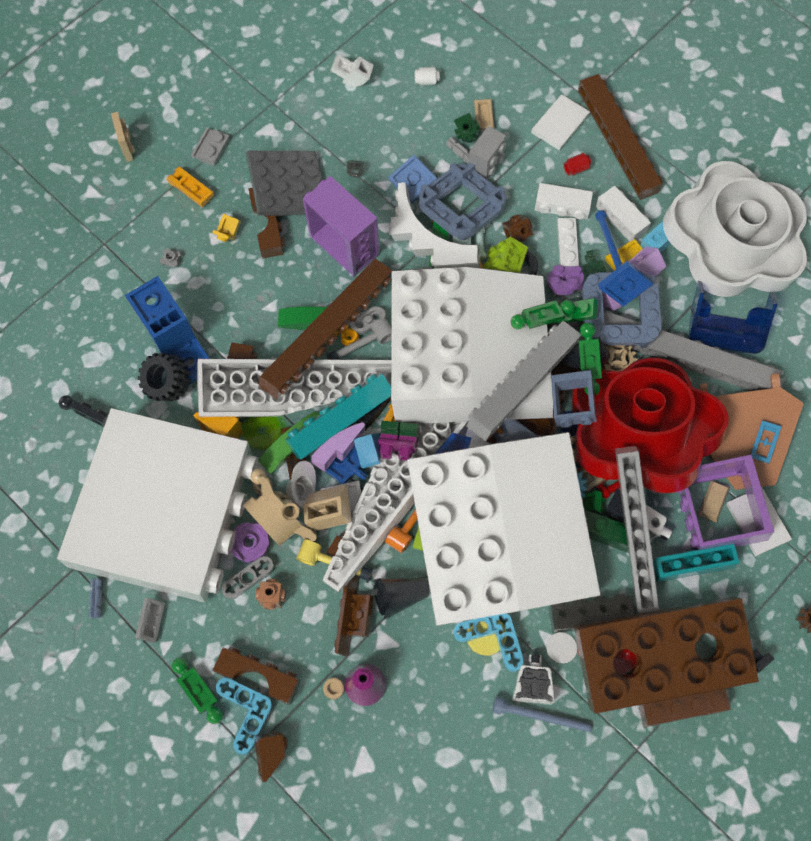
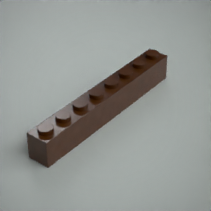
[578,74,662,200]

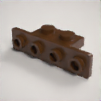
[334,575,374,656]

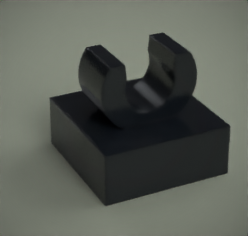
[753,649,775,673]

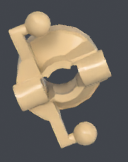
[243,469,317,546]

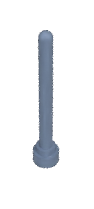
[492,696,592,732]

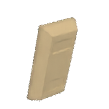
[474,99,494,131]
[698,481,729,523]

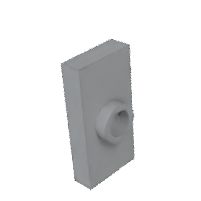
[135,598,165,643]

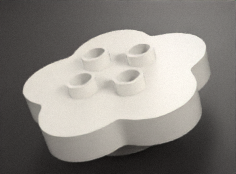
[663,161,807,297]

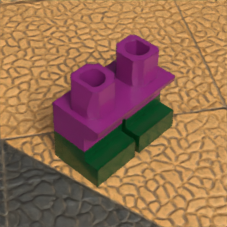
[378,420,421,461]

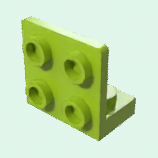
[482,237,528,273]

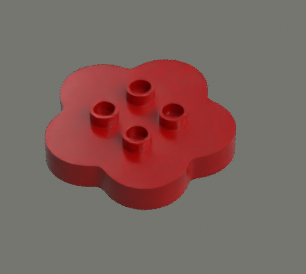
[571,358,729,493]

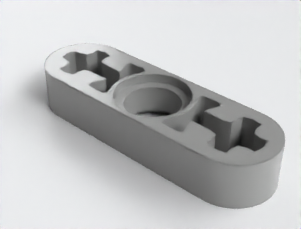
[222,556,274,600]

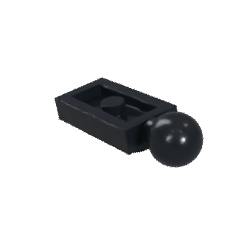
[58,395,107,427]

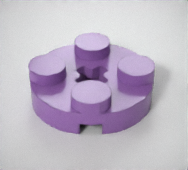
[547,265,584,295]
[231,523,270,564]

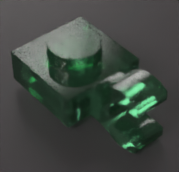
[584,250,607,277]

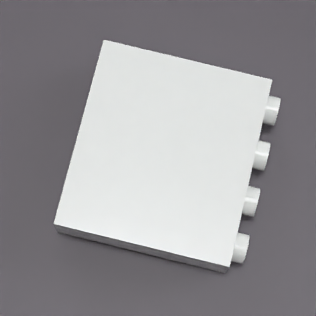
[57,408,258,603]

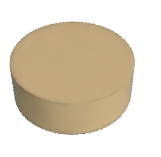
[323,678,344,700]

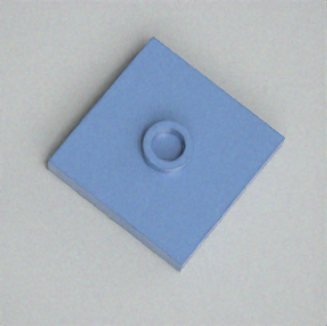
[388,155,437,204]

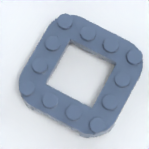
[419,162,506,240]
[581,272,661,348]

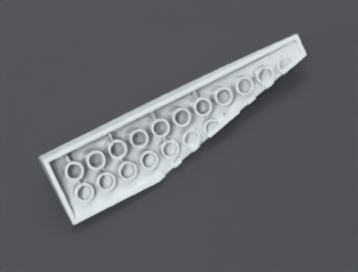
[197,359,392,417]
[323,421,469,592]

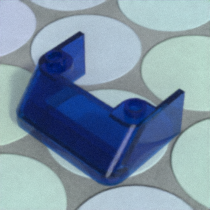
[689,281,778,354]

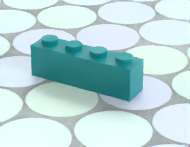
[653,544,740,583]

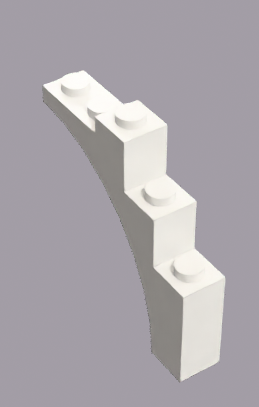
[388,183,480,269]

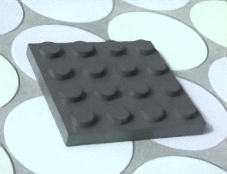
[246,150,322,216]

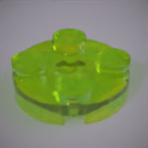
[243,416,281,450]

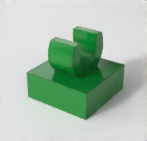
[583,491,606,513]

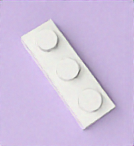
[557,218,579,267]

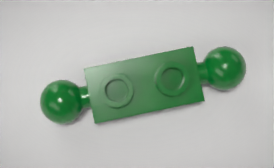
[510,300,575,330]
[579,322,602,396]
[172,657,223,724]

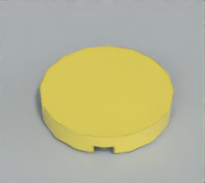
[466,619,506,656]

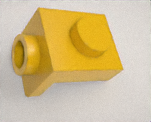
[212,214,241,242]

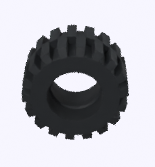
[138,353,191,402]

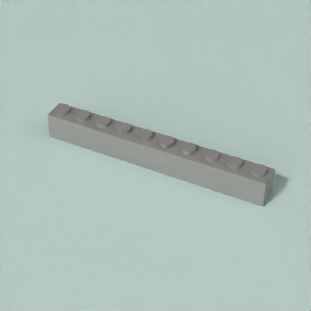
[603,310,782,391]

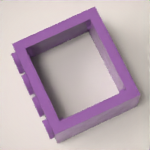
[303,176,380,277]
[676,455,774,551]

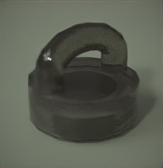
[346,160,364,177]

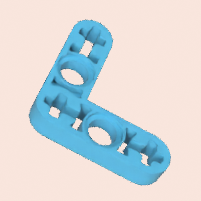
[453,613,523,672]
[216,678,273,755]

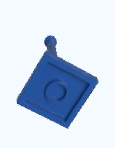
[595,210,653,307]

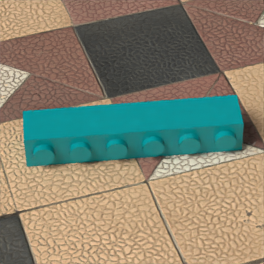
[284,373,391,459]

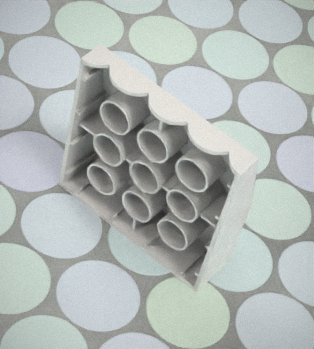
[391,267,553,424]
[407,433,600,625]

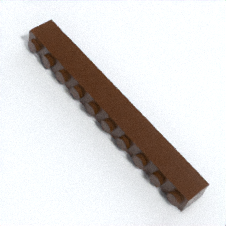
[258,258,393,399]

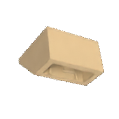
[303,484,351,531]

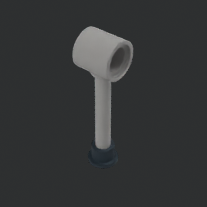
[325,318,392,360]

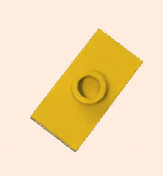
[605,239,643,271]

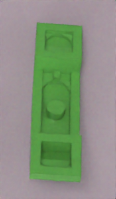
[258,411,319,475]

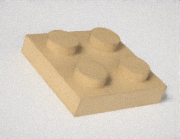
[111,112,135,162]

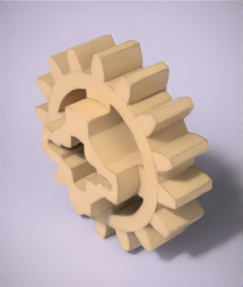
[601,345,638,371]

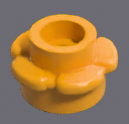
[341,328,359,346]

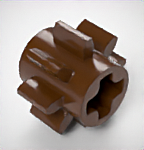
[795,606,811,633]

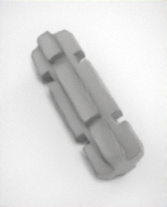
[446,137,469,164]

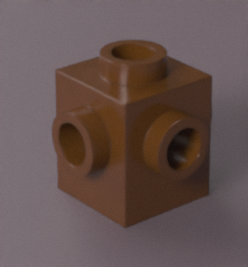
[502,214,533,242]

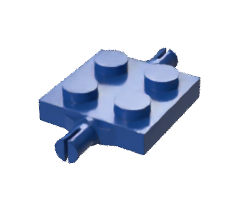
[319,444,369,484]

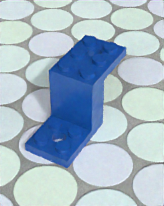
[125,276,210,386]

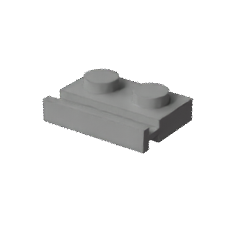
[191,127,230,166]

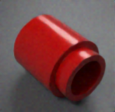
[563,153,591,176]

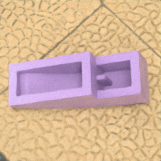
[312,423,365,472]

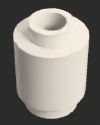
[415,67,439,85]

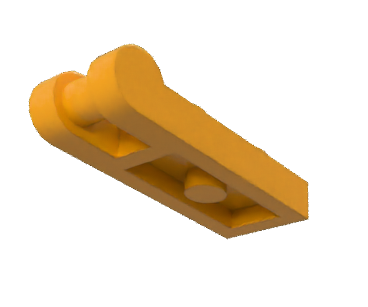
[166,166,214,207]

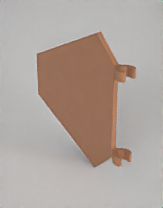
[699,373,804,490]

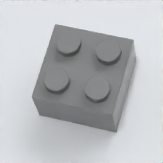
[468,126,507,179]

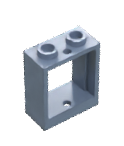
[551,370,597,427]

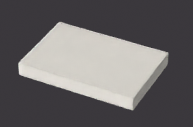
[531,94,590,151]
[726,487,792,557]

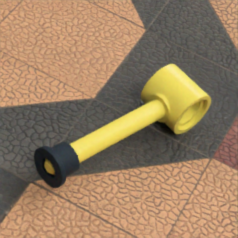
[296,540,373,583]

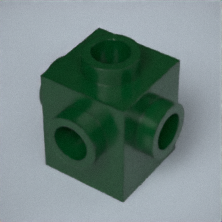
[454,113,480,143]

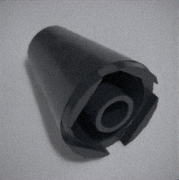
[373,577,431,619]

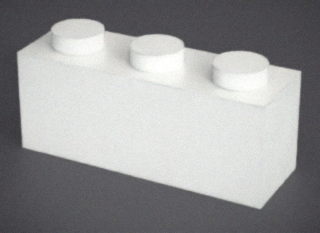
[534,183,593,219]
[596,186,651,241]

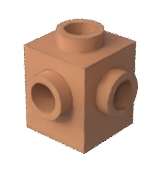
[256,579,286,610]

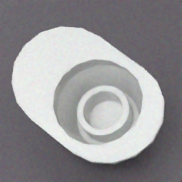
[286,461,316,508]

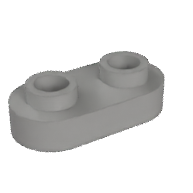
[351,307,386,335]

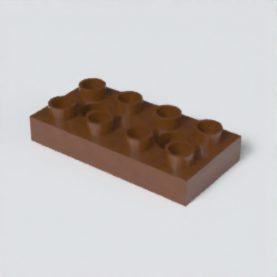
[574,596,759,714]

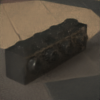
[549,594,635,633]

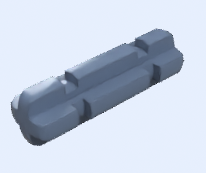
[89,578,103,619]

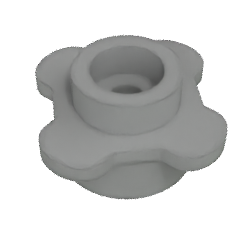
[160,249,181,267]

